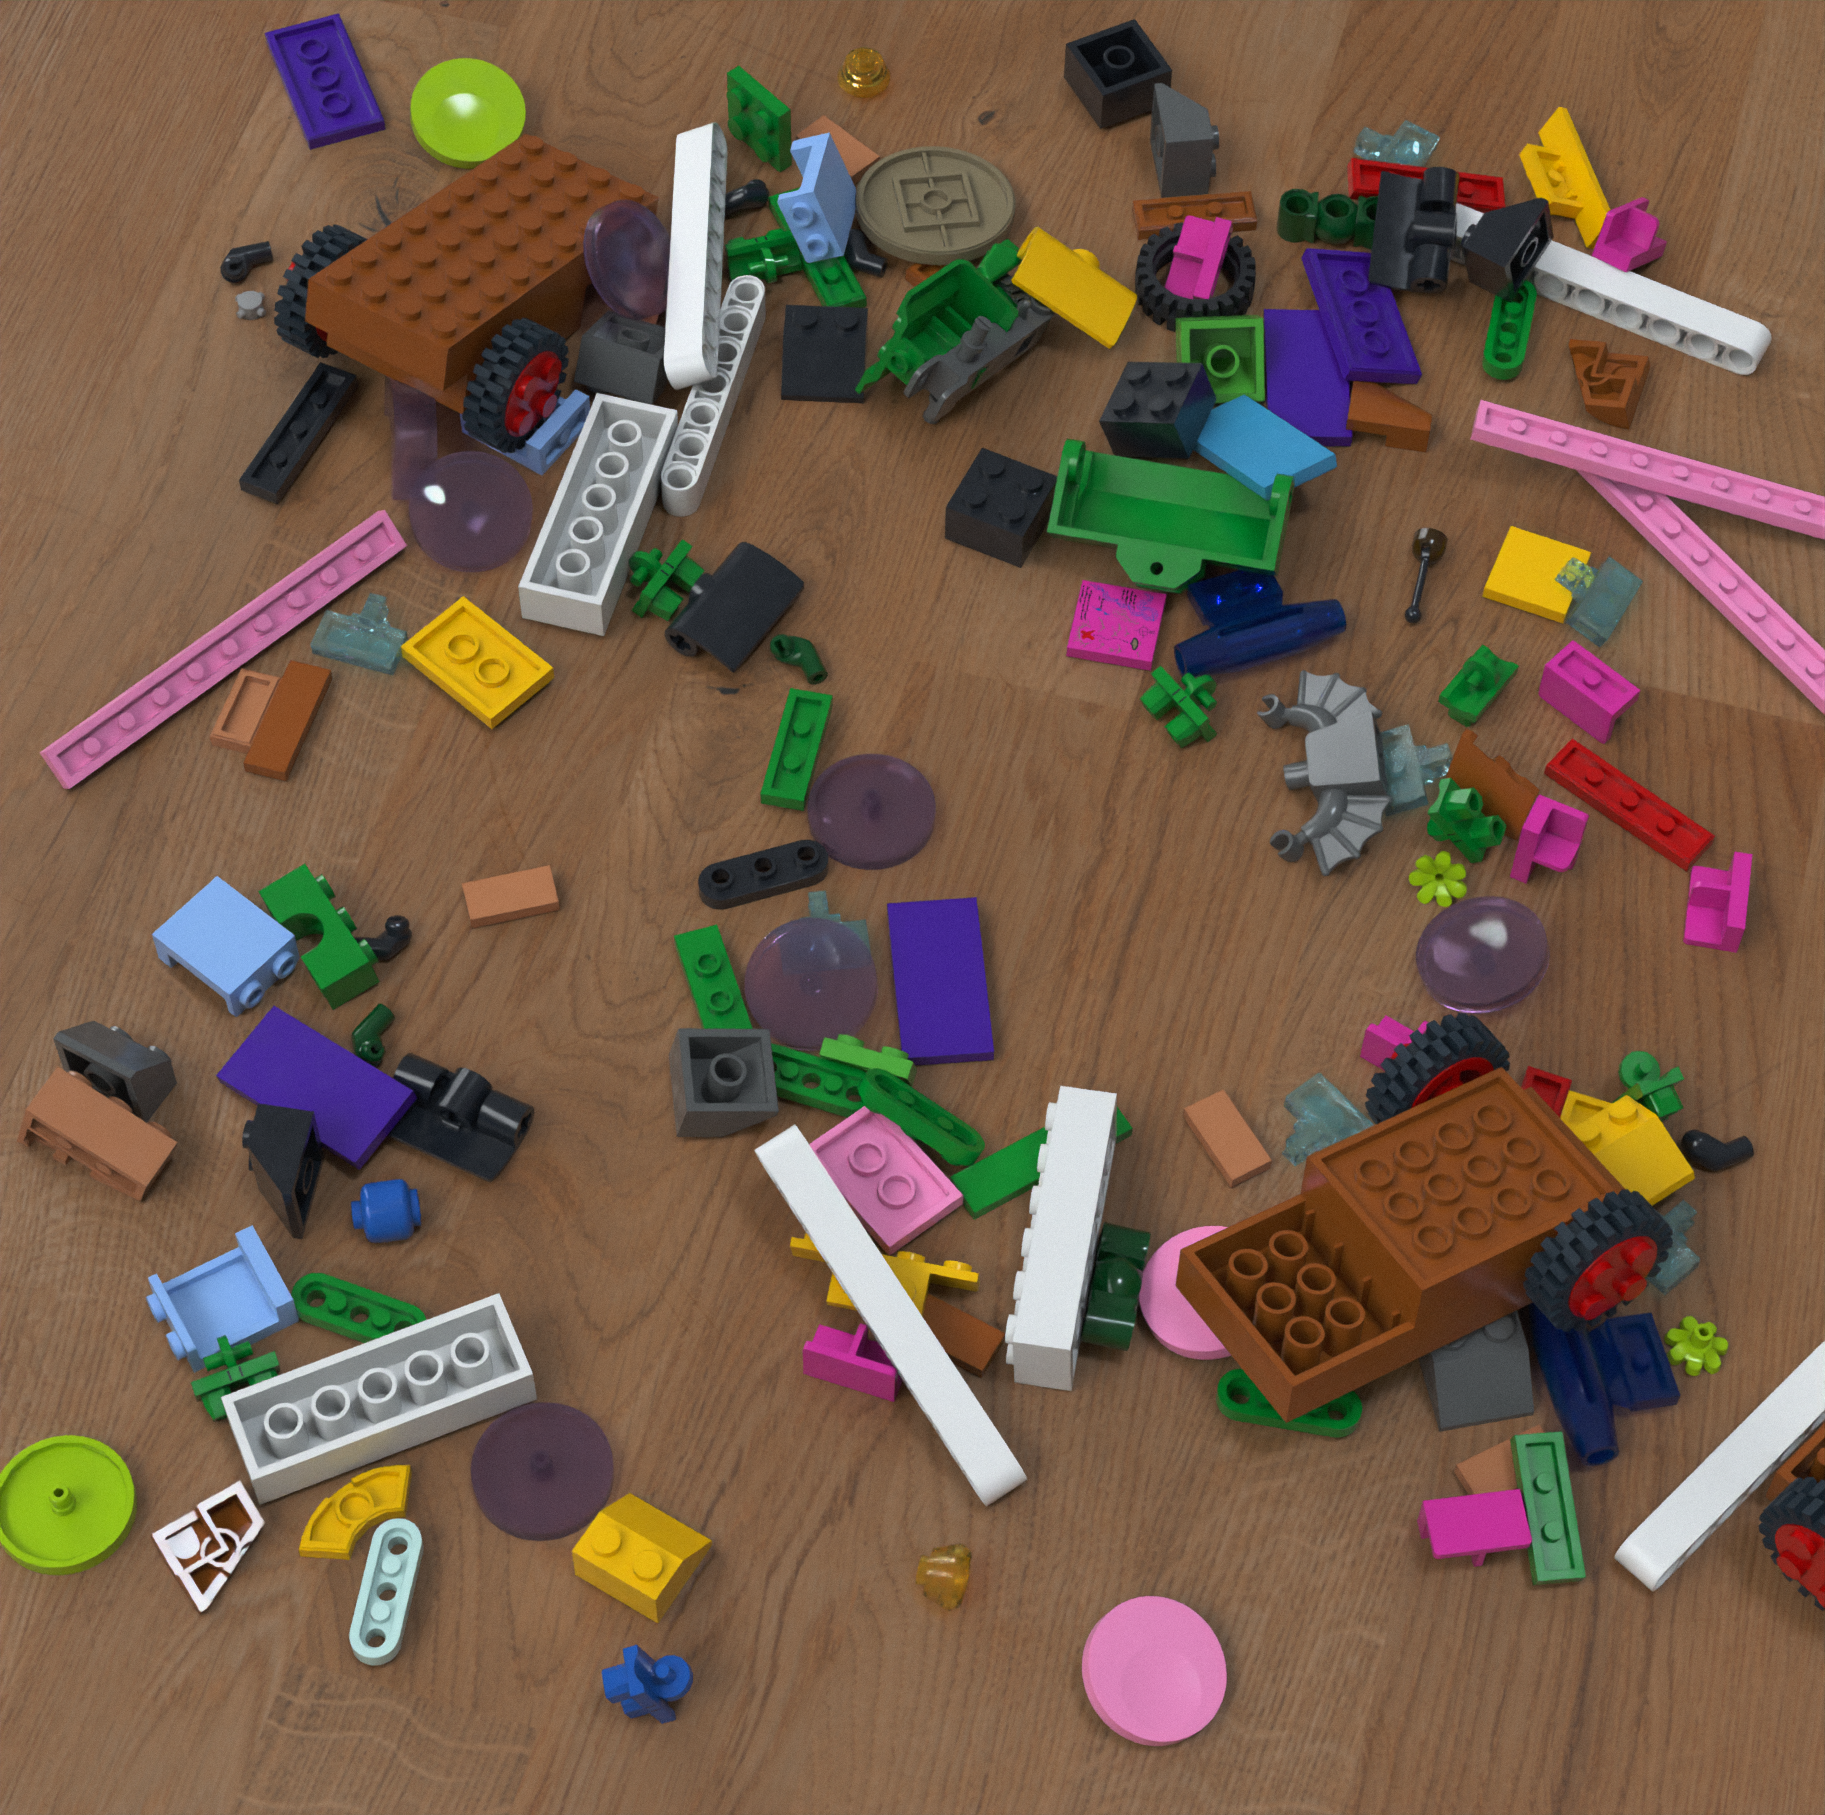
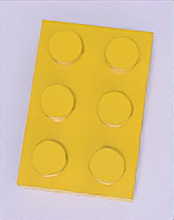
[400,596,554,729]

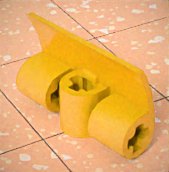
[1011,226,1138,349]

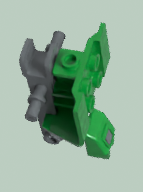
[855,239,1054,424]

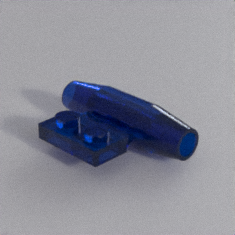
[1174,570,1347,677]
[1528,1302,1681,1466]

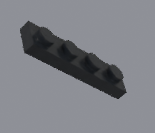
[239,362,358,504]

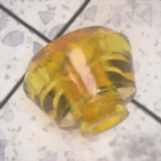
[837,47,890,98]
[915,1543,972,1611]

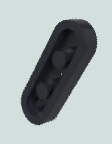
[698,840,829,910]

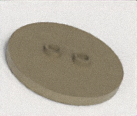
[856,146,1016,265]

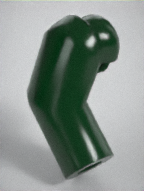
[770,634,828,685]
[351,1004,395,1066]

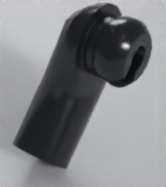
[725,179,770,216]
[844,229,888,278]
[220,241,273,283]
[354,915,412,961]
[1681,1129,1754,1171]

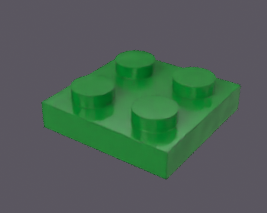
[726,66,792,173]

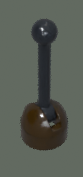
[1404,528,1448,624]

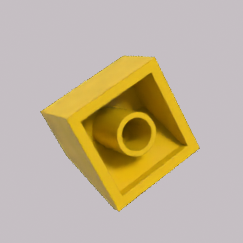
[1571,1095,1695,1206]
[572,1493,713,1623]

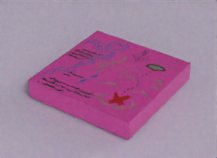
[1066,580,1166,671]

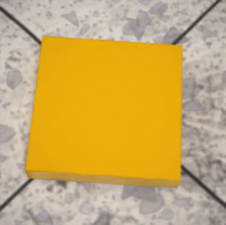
[1482,526,1591,623]

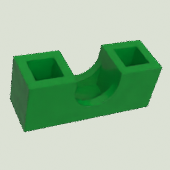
[258,863,380,1010]

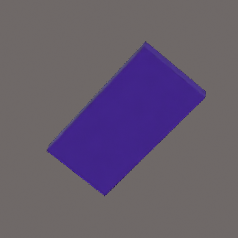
[265,13,386,150]
[1301,248,1422,384]
[1263,309,1352,446]
[887,897,994,1066]
[216,1006,417,1170]

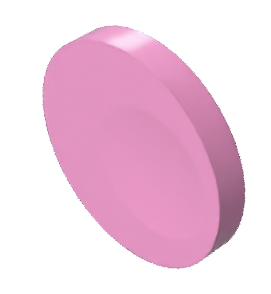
[1139,1226,1231,1360]
[1082,1596,1227,1746]

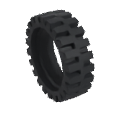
[1135,222,1256,332]

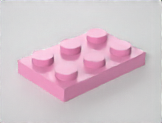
[809,1106,963,1256]

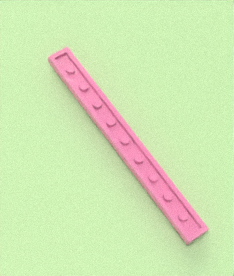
[1470,400,1825,540]
[1575,469,1825,715]
[39,510,407,789]

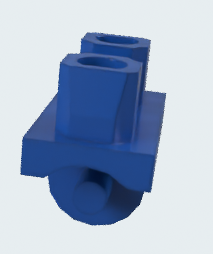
[602,1645,693,1724]

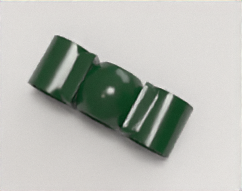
[1276,189,1378,250]
[1080,1222,1151,1352]

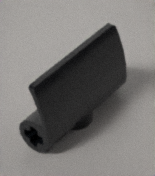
[1369,167,1460,293]
[665,542,804,673]
[387,1053,535,1182]

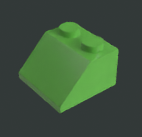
[1175,315,1265,403]

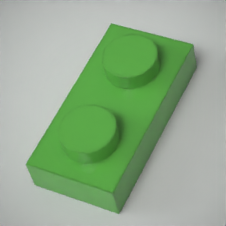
[819,1034,917,1087]

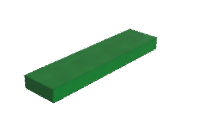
[768,187,867,308]
[950,1107,1133,1220]

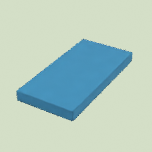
[1193,394,1337,501]

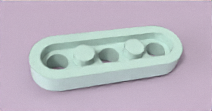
[349,1518,424,1666]

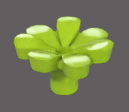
[1409,851,1467,907]
[1664,1316,1728,1376]

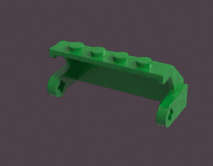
[1047,438,1295,595]

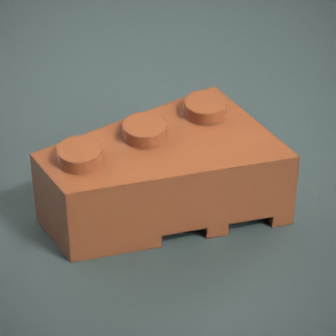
[17,1066,178,1202]

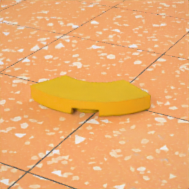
[299,1465,412,1560]

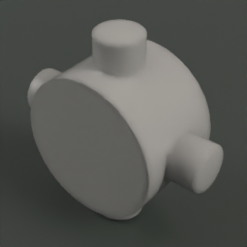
[235,291,266,320]

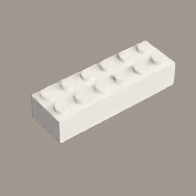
[518,393,678,636]
[1005,1086,1117,1391]
[221,1293,537,1505]

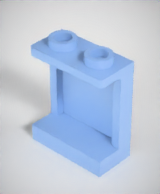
[777,133,857,263]
[460,389,590,475]
[152,876,300,1017]
[145,1225,299,1373]

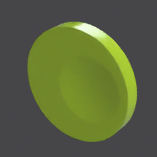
[410,58,526,169]
[0,1435,137,1575]

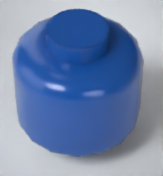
[351,1179,422,1244]

